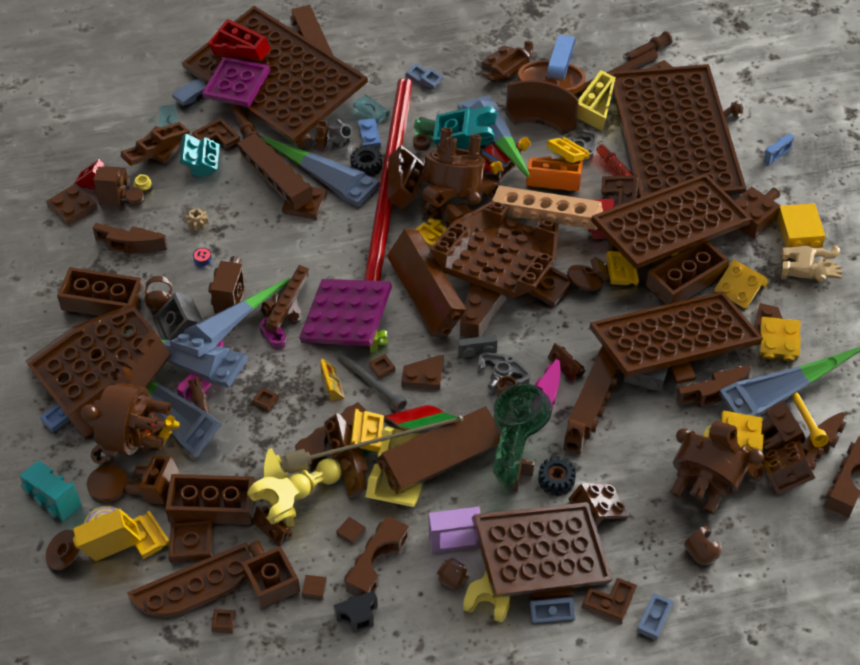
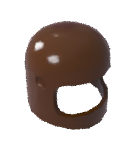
[145,276,173,312]
[684,525,722,566]

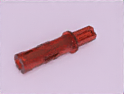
[596,144,634,176]

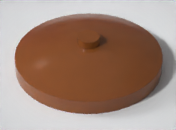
[518,60,586,94]

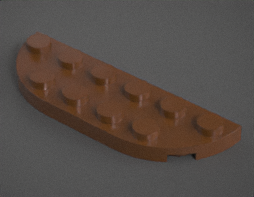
[127,542,251,618]

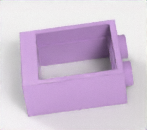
[429,506,480,553]

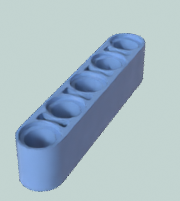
[547,35,575,81]

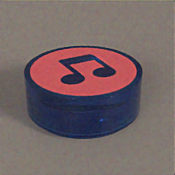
[193,248,212,266]

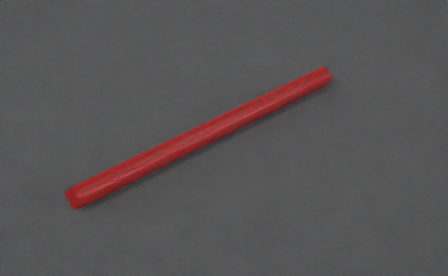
[364,78,412,281]

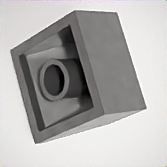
[153,292,203,341]

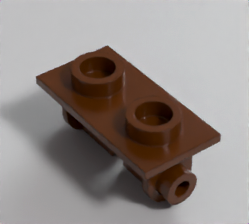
[547,343,586,382]
[252,506,292,546]

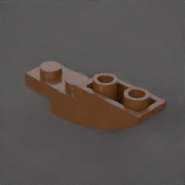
[93,223,168,253]
[676,365,751,407]
[802,412,847,472]
[324,413,369,497]

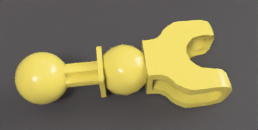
[247,458,342,524]
[463,572,510,623]

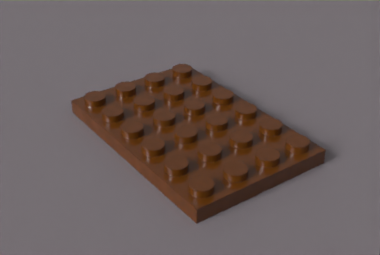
[472,502,613,598]

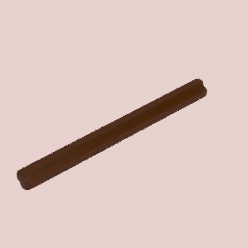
[577,50,658,96]

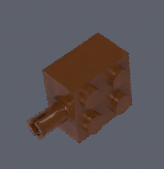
[735,187,781,239]
[208,256,246,314]
[242,541,300,609]

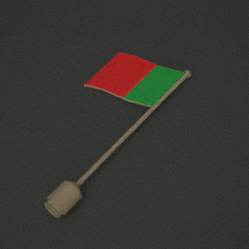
[280,405,463,473]

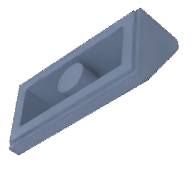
[529,597,575,623]

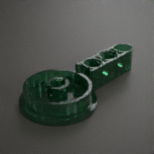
[493,384,552,488]

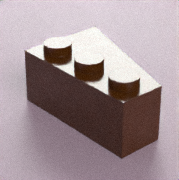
[388,145,424,210]
[460,283,508,338]

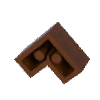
[94,166,130,206]

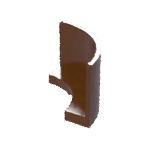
[506,80,579,135]

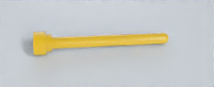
[791,392,828,447]

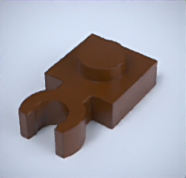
[314,120,329,152]

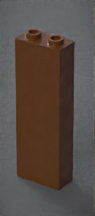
[387,229,466,336]
[378,406,506,495]

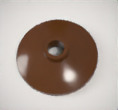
[567,265,603,290]
[46,530,79,570]

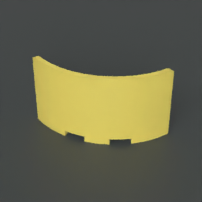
[366,427,423,507]

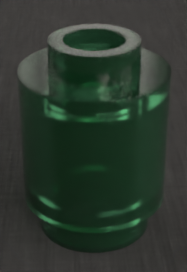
[413,117,436,138]

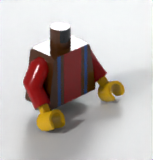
[479,137,531,181]

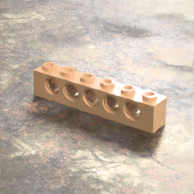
[492,186,603,230]

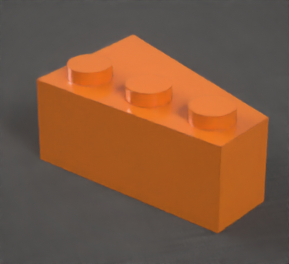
[526,156,583,191]

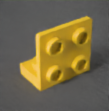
[714,259,769,309]

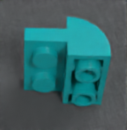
[179,134,220,177]

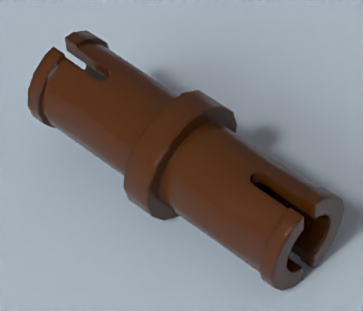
[188,377,211,415]

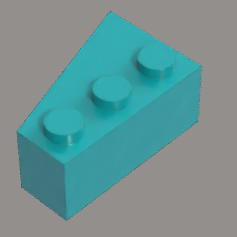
[19,460,82,522]

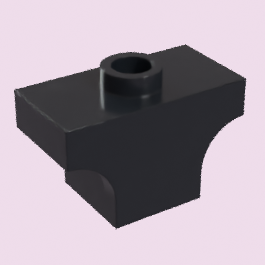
[333,591,378,633]

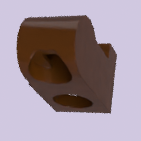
[563,419,586,455]

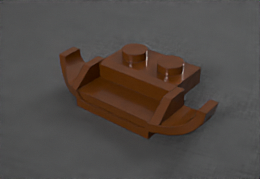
[481,40,533,80]

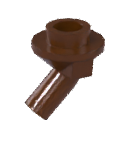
[723,100,743,118]
[261,294,280,317]

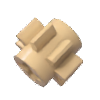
[185,208,209,231]

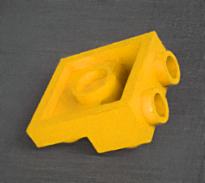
[758,317,801,362]
[720,411,763,451]

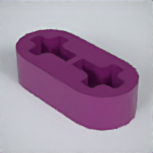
[260,317,287,349]

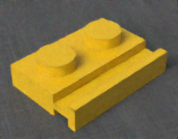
[546,137,590,163]
[606,251,639,286]
[350,409,384,452]
[132,510,170,559]

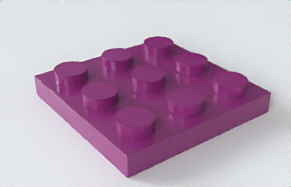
[202,57,270,107]

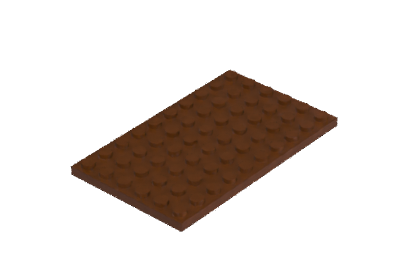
[182,5,368,144]
[609,64,747,198]

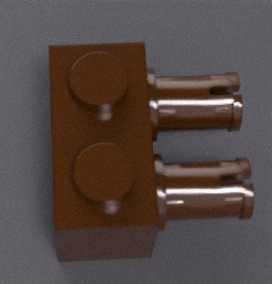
[761,401,806,452]
[126,456,180,504]

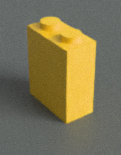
[777,203,826,248]
[73,508,142,561]

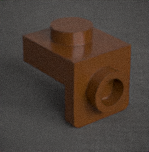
[507,459,534,491]

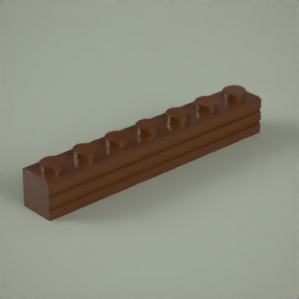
[265,265,309,333]

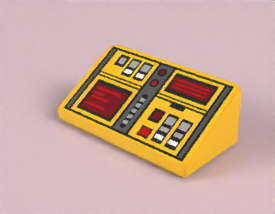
[320,359,345,401]

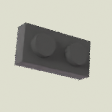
[458,335,498,357]

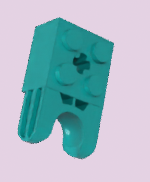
[433,106,497,149]

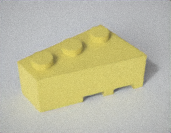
[577,70,615,131]

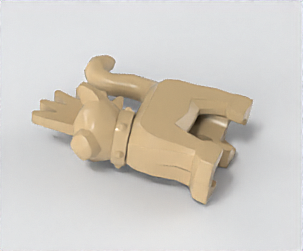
[781,245,843,283]

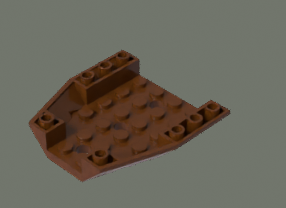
[430,201,559,298]
[25,305,172,440]

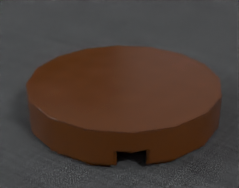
[86,465,128,503]

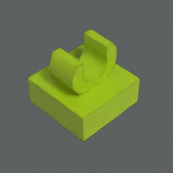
[370,330,387,352]

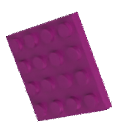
[299,279,392,346]

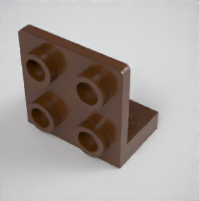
[763,440,815,495]
[568,483,629,527]

